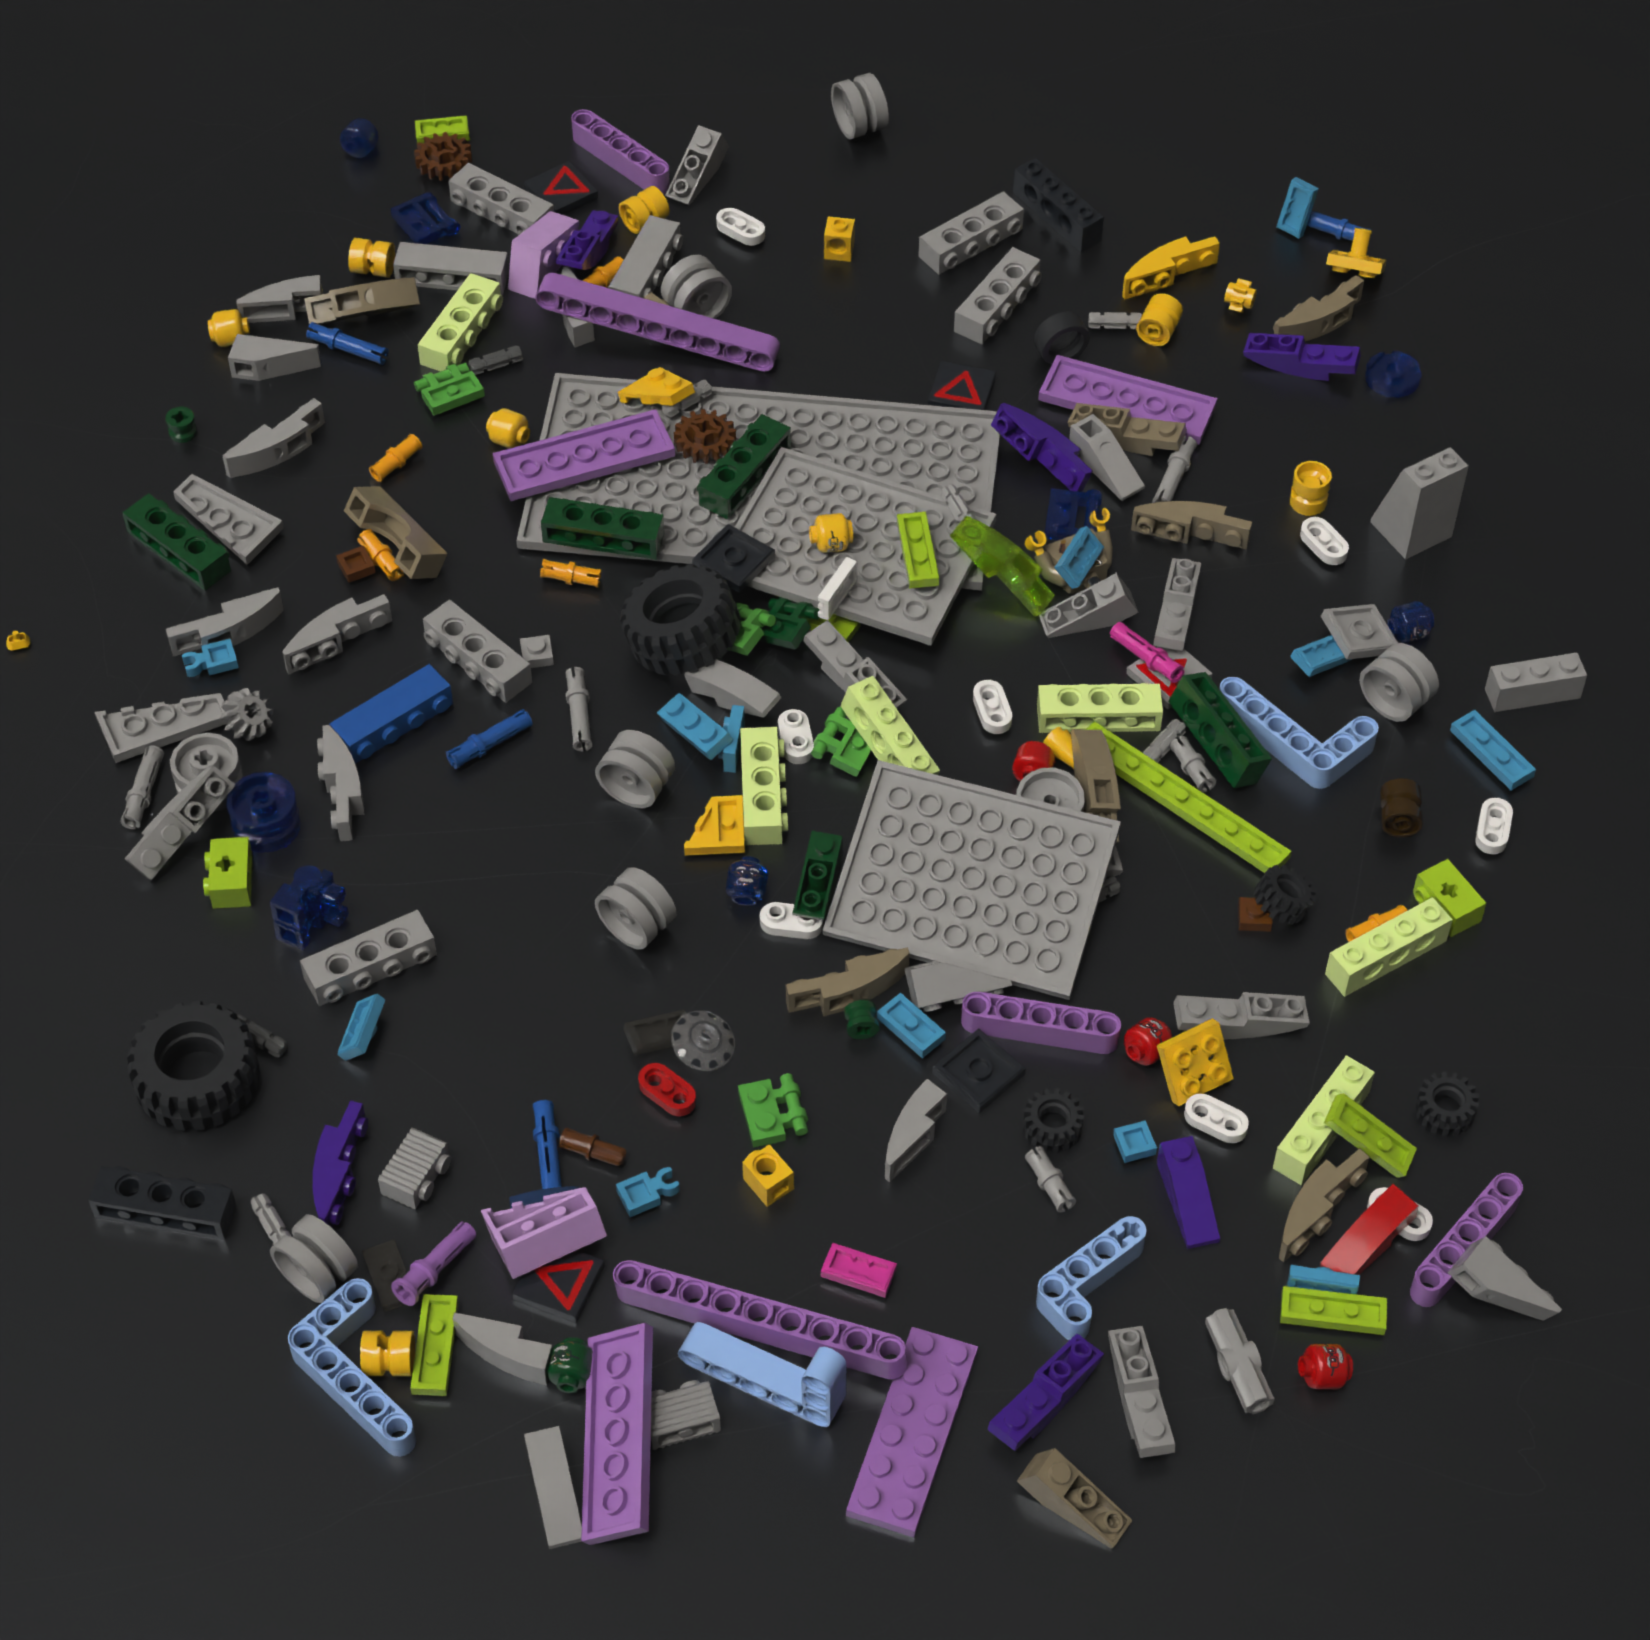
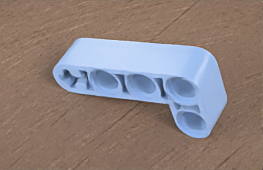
[1036,1216,1146,1340]

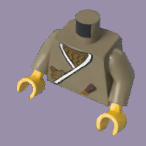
[1025,508,1113,594]

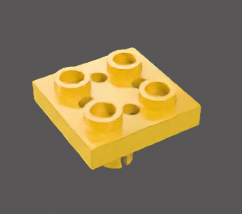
[1326,228,1387,278]
[1157,1018,1234,1106]

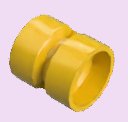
[619,186,670,234]
[348,238,395,278]
[1136,294,1183,346]
[1290,461,1332,516]
[360,1331,415,1376]

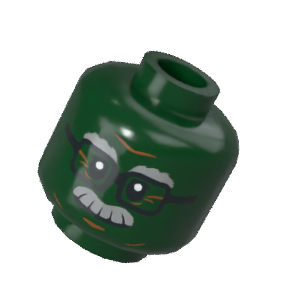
[547,1337,593,1393]

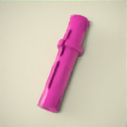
[1110,622,1185,683]

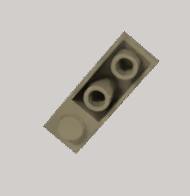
[1017,1448,1132,1548]

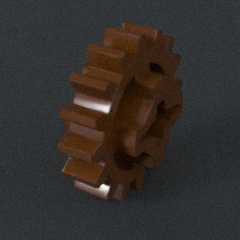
[414,132,473,181]
[674,409,736,464]

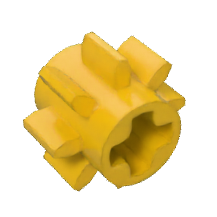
[1224,278,1257,313]

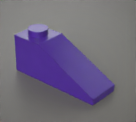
[1157,1136,1220,1249]

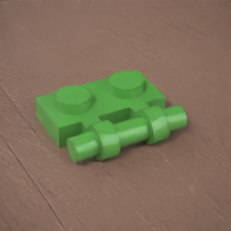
[414,363,485,416]
[727,603,776,656]
[811,707,871,777]
[738,1073,808,1148]

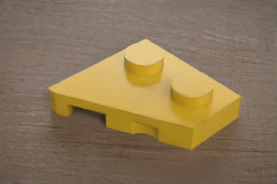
[617,367,695,406]
[684,795,745,856]

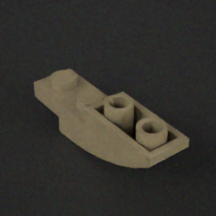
[1273,275,1364,341]
[304,277,421,325]
[1068,403,1187,456]
[1131,501,1252,549]
[1071,729,1121,845]
[786,947,910,1016]
[1279,1148,1369,1262]

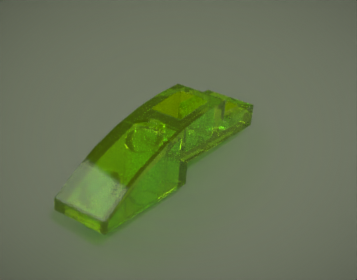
[949,516,1055,617]

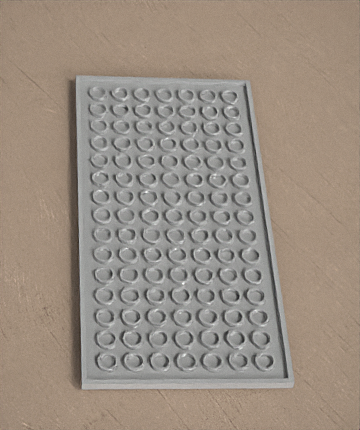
[516,373,1000,590]

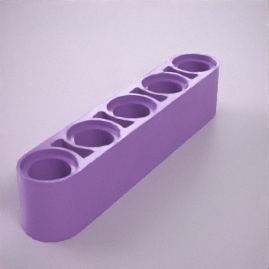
[571,109,670,194]
[961,992,1121,1054]
[1410,1173,1523,1307]

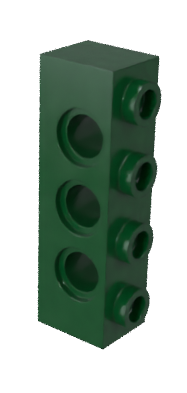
[697,414,791,519]
[122,493,231,591]
[541,497,665,560]
[1168,672,1272,788]

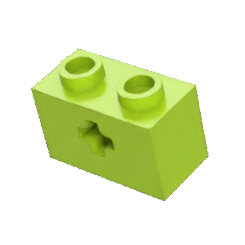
[203,837,253,909]
[1413,859,1487,937]

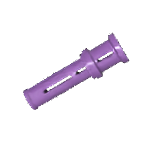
[391,1221,476,1306]

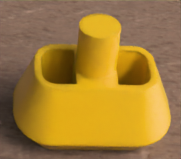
[6,631,31,651]

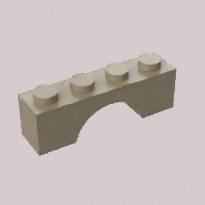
[344,486,448,579]

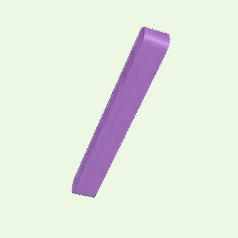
[535,273,780,372]
[613,1260,907,1379]

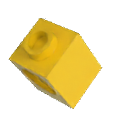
[824,217,855,262]
[742,1144,794,1207]

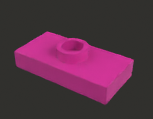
[821,1243,897,1298]

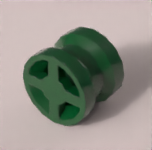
[166,406,197,443]
[844,1000,879,1039]

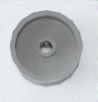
[831,72,889,139]
[661,255,732,319]
[1359,643,1439,722]
[595,730,675,808]
[170,733,245,812]
[1016,768,1084,812]
[595,867,677,950]
[269,1214,358,1303]

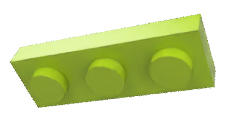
[897,511,939,589]
[1324,1093,1417,1178]
[1280,1286,1387,1335]
[410,1294,459,1396]

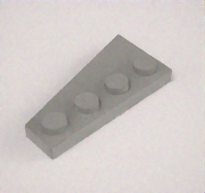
[173,474,284,565]
[95,693,228,763]

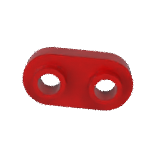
[638,1063,696,1116]

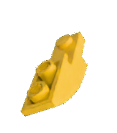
[1122,236,1220,300]

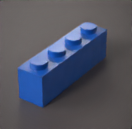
[329,663,453,764]

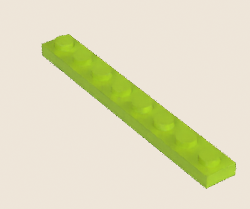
[1085,721,1292,873]

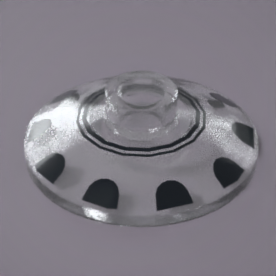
[671,1011,735,1071]

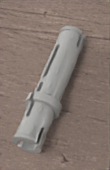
[1152,436,1197,503]
[565,667,592,752]
[120,745,164,829]

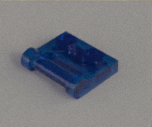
[391,192,460,244]
[1045,489,1102,540]

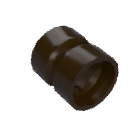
[1380,778,1423,837]

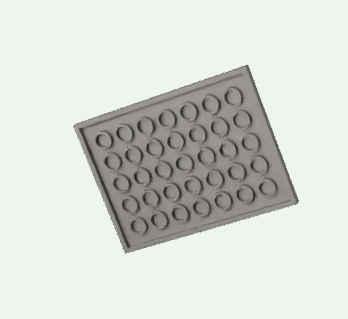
[735,447,996,646]
[823,760,1121,1000]

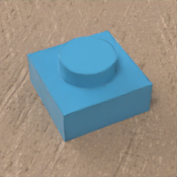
[1113,1120,1157,1163]

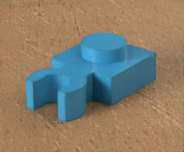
[182,639,239,677]
[616,1167,680,1217]

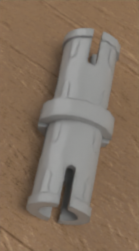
[1170,736,1216,792]
[1025,1146,1076,1212]

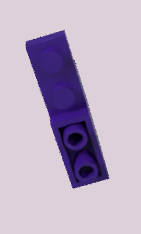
[556,210,618,270]
[1243,333,1361,381]
[991,403,1093,495]
[313,1100,369,1228]
[987,1333,1104,1451]

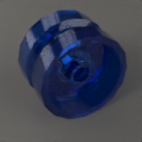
[227,772,301,853]

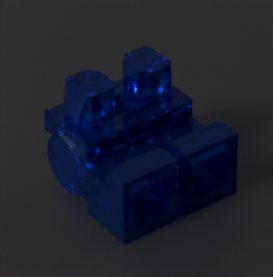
[270,865,349,951]

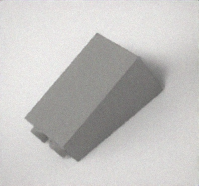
[1370,447,1468,560]

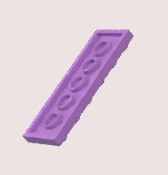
[1038,355,1217,445]
[493,409,675,501]
[581,1323,653,1545]
[846,1327,978,1537]

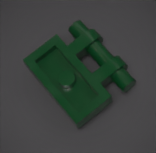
[759,597,820,650]

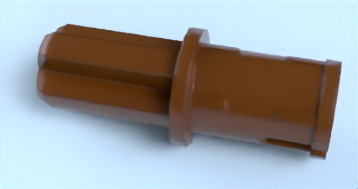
[559,1127,626,1166]

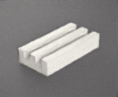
[818,557,857,621]

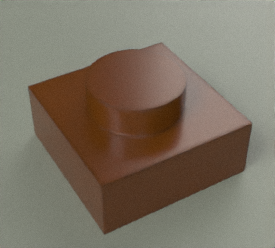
[336,546,376,583]
[1238,897,1272,932]

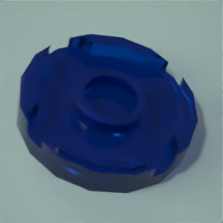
[1365,351,1422,398]

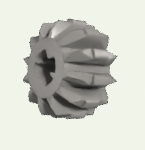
[219,688,274,741]

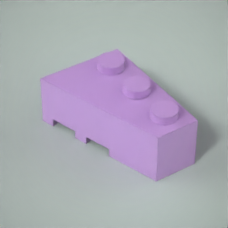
[508,211,579,299]
[481,1187,607,1279]

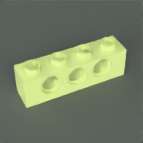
[418,273,503,371]
[841,676,940,775]
[1037,683,1163,733]
[740,727,788,845]
[1325,897,1453,997]
[1273,1055,1375,1185]

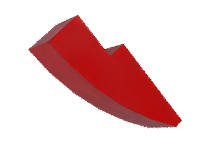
[1320,1184,1419,1275]

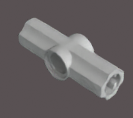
[1205,1308,1274,1414]

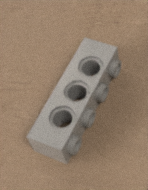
[449,163,554,235]
[919,191,1024,275]
[954,247,1042,344]
[423,599,532,703]
[300,910,437,1006]

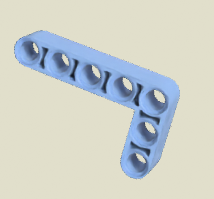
[1219,677,1379,789]
[288,1278,416,1457]
[677,1322,846,1427]

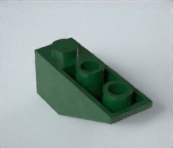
[792,831,843,920]

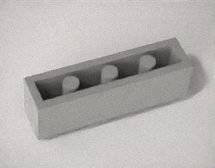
[608,215,683,298]
[393,242,509,295]

